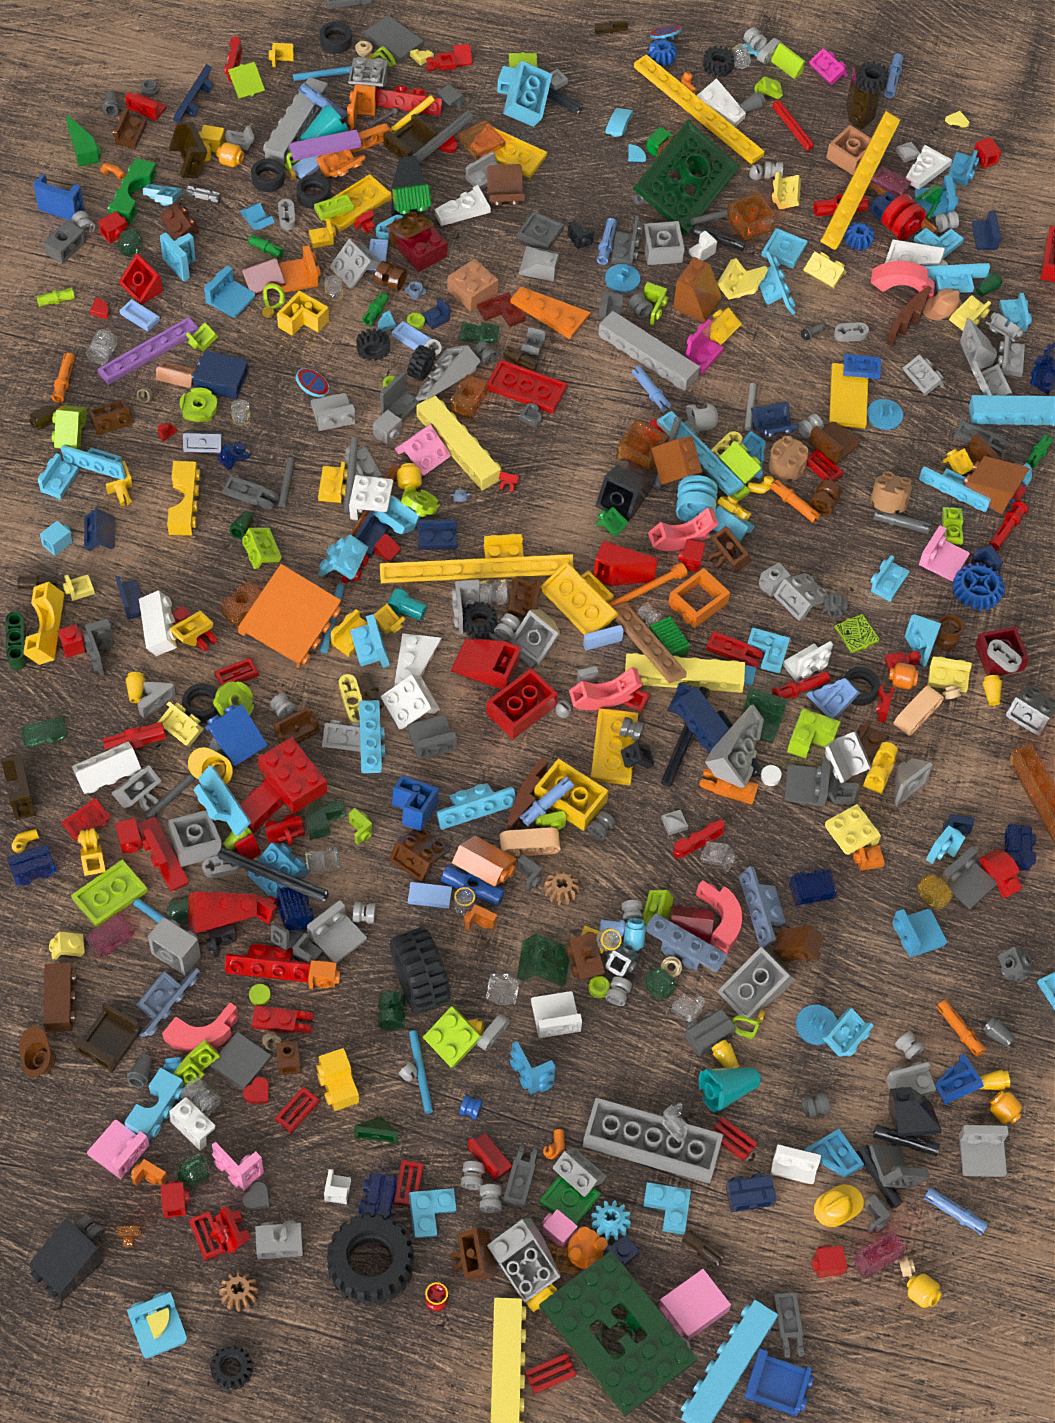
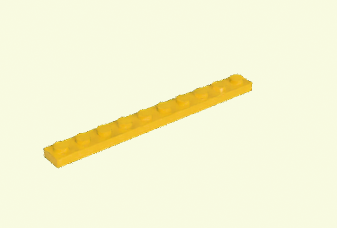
[634,54,765,165]
[820,111,900,250]
[380,554,574,584]

